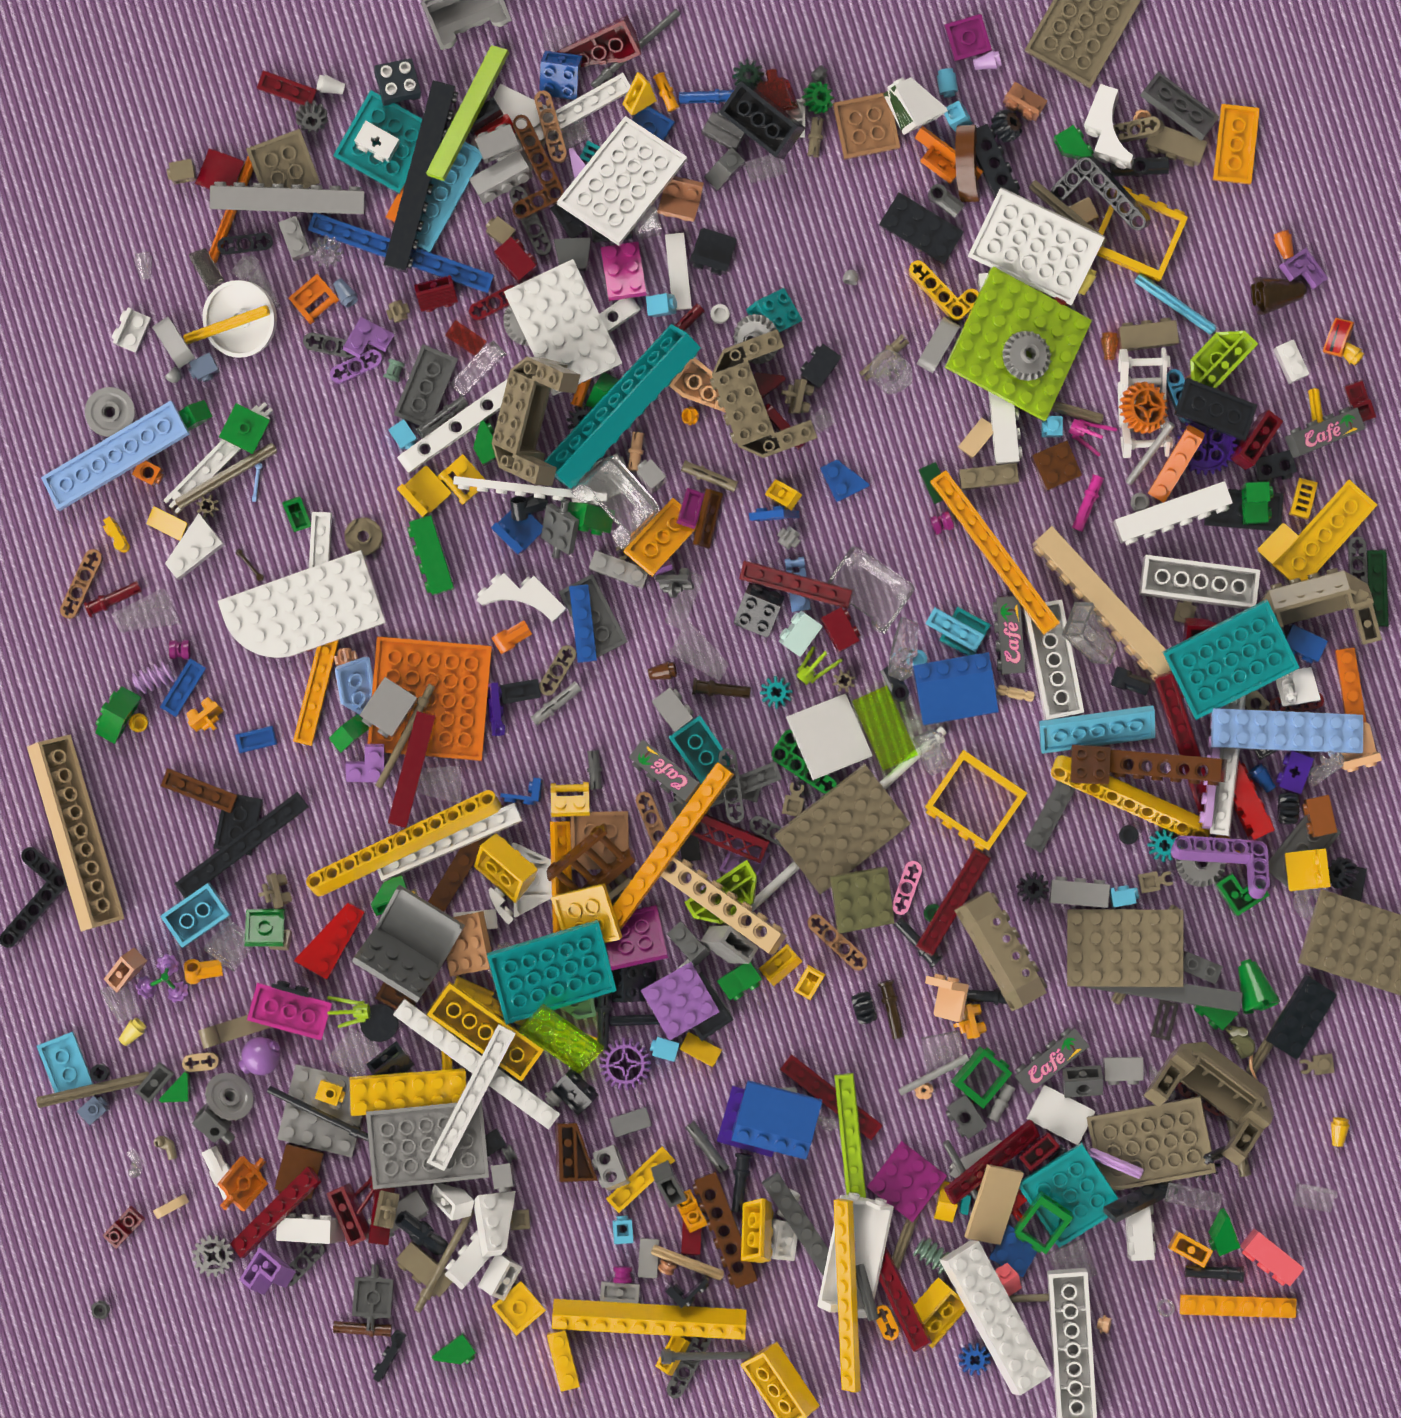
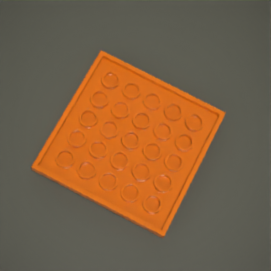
[368,637,492,761]

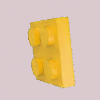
[492,1281,546,1336]

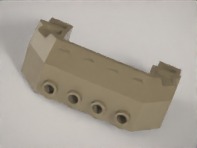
[710,329,818,458]
[492,357,580,486]
[1259,568,1382,645]
[954,891,1047,1011]
[1143,1042,1274,1166]

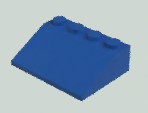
[913,652,999,726]
[731,1080,822,1160]

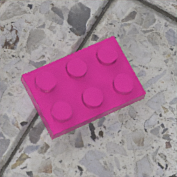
[601,242,647,301]

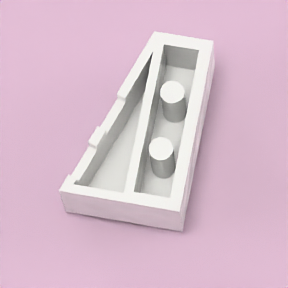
[165,513,224,580]
[276,1213,345,1244]

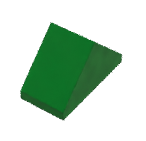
[585,372,619,408]
[282,496,311,532]
[329,714,369,753]
[159,1071,191,1103]

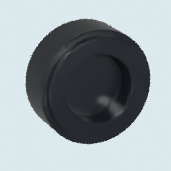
[1119,825,1138,845]

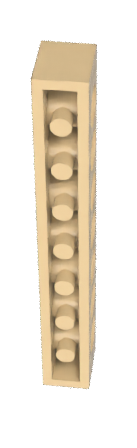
[661,853,787,955]

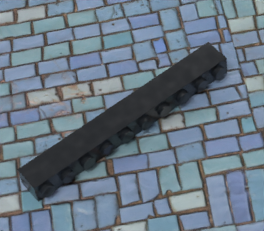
[383,80,458,273]

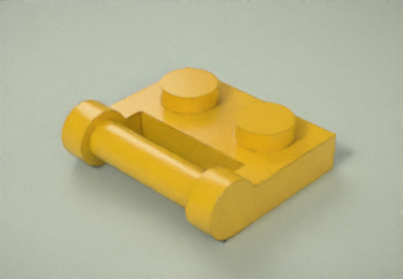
[437,454,486,505]
[103,516,130,553]
[550,782,590,817]

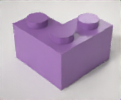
[239,1247,296,1295]

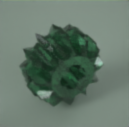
[732,59,765,89]

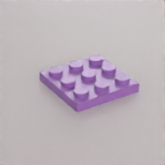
[641,962,720,1041]

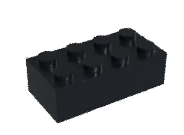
[719,81,805,159]

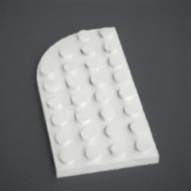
[218,550,386,658]

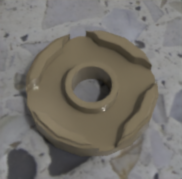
[345,518,383,556]

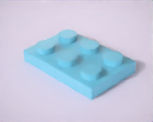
[37,1032,94,1093]

